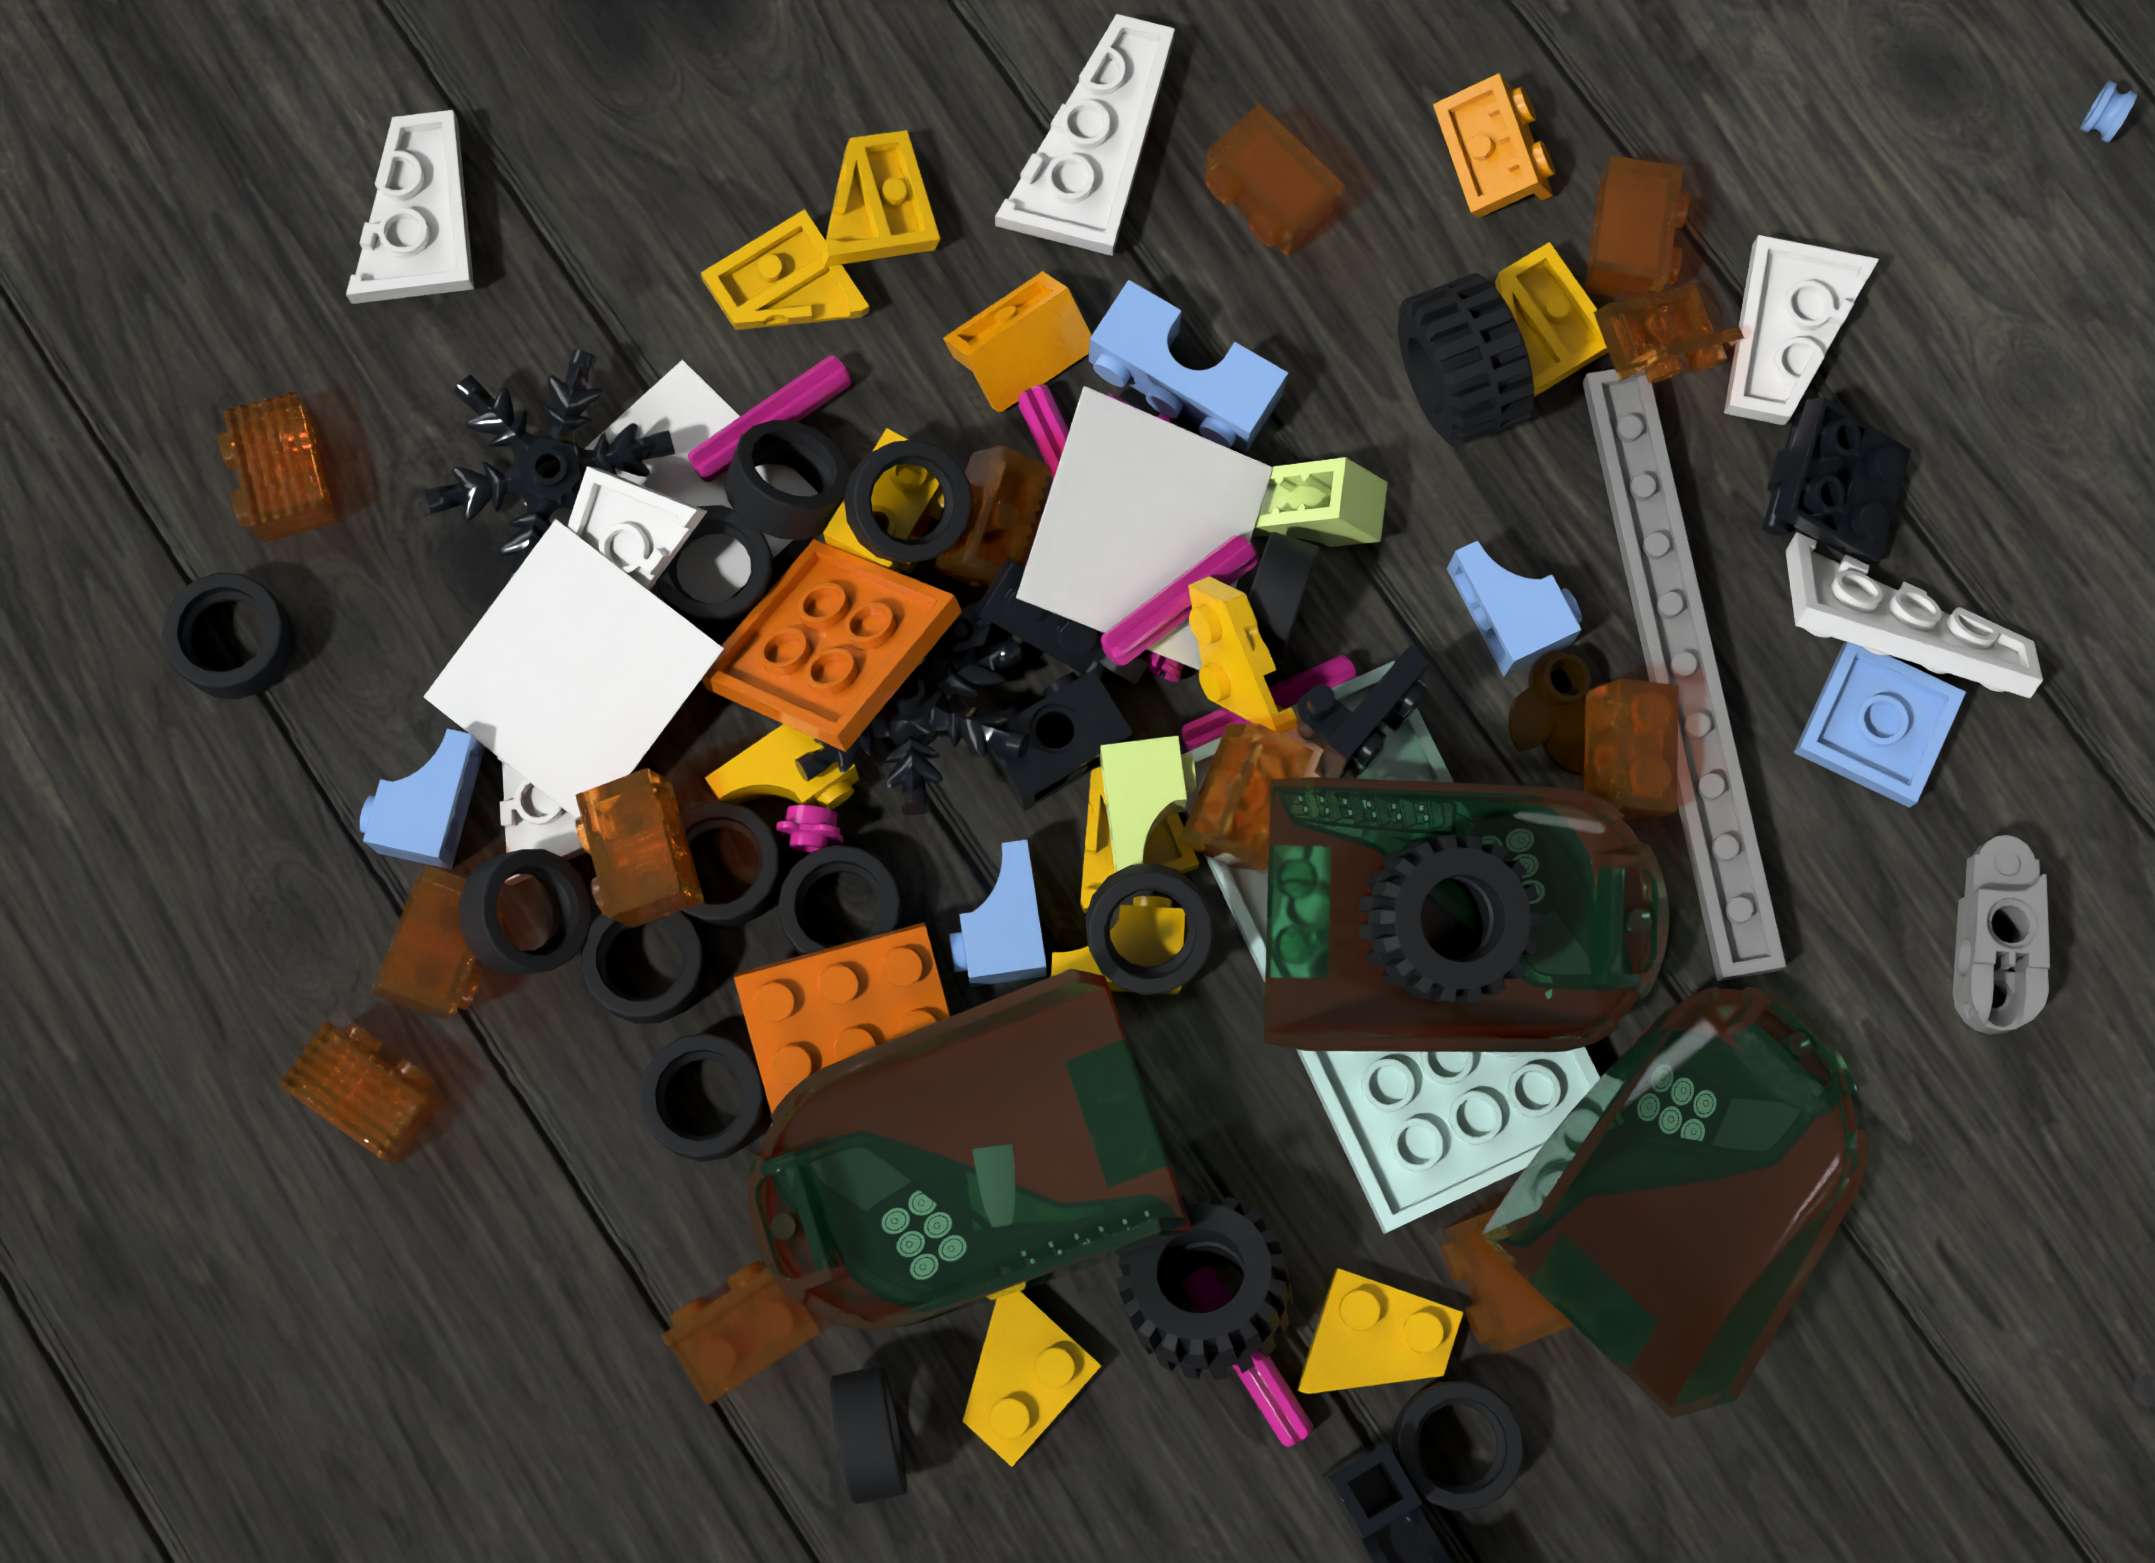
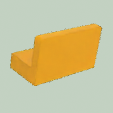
[943,271,1092,412]

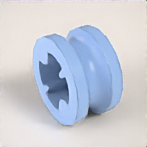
[2080,80,2137,143]

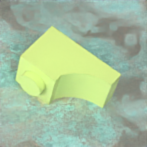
[1251,457,1388,547]
[1100,736,1197,873]

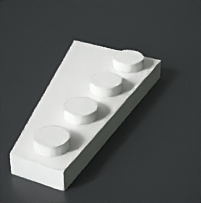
[995,14,1175,256]
[1786,532,2043,698]

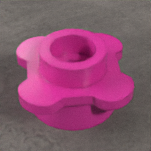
[776,805,843,853]

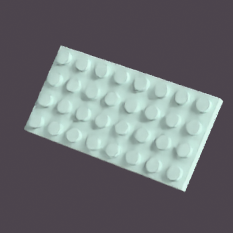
[1184,661,1622,1234]

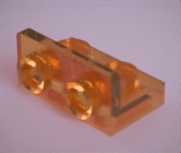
[661,1260,822,1406]

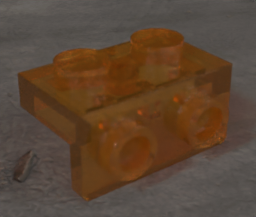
[1593,284,1745,384]

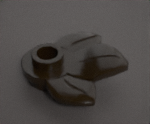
[1509,651,1627,775]

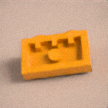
[1433,73,1555,218]

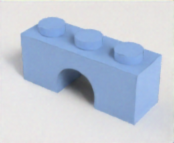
[1089,280,1288,454]

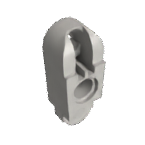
[1953,835,2050,1035]

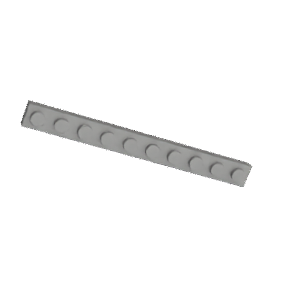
[1582,364,1786,981]

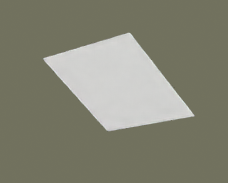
[524,360,819,603]
[1016,386,1273,670]
[424,519,724,829]

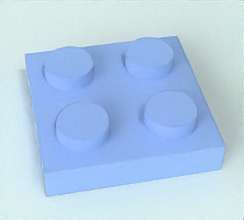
[1794,641,1966,808]

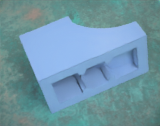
[1447,541,1582,677]
[360,729,484,870]
[949,839,1047,987]

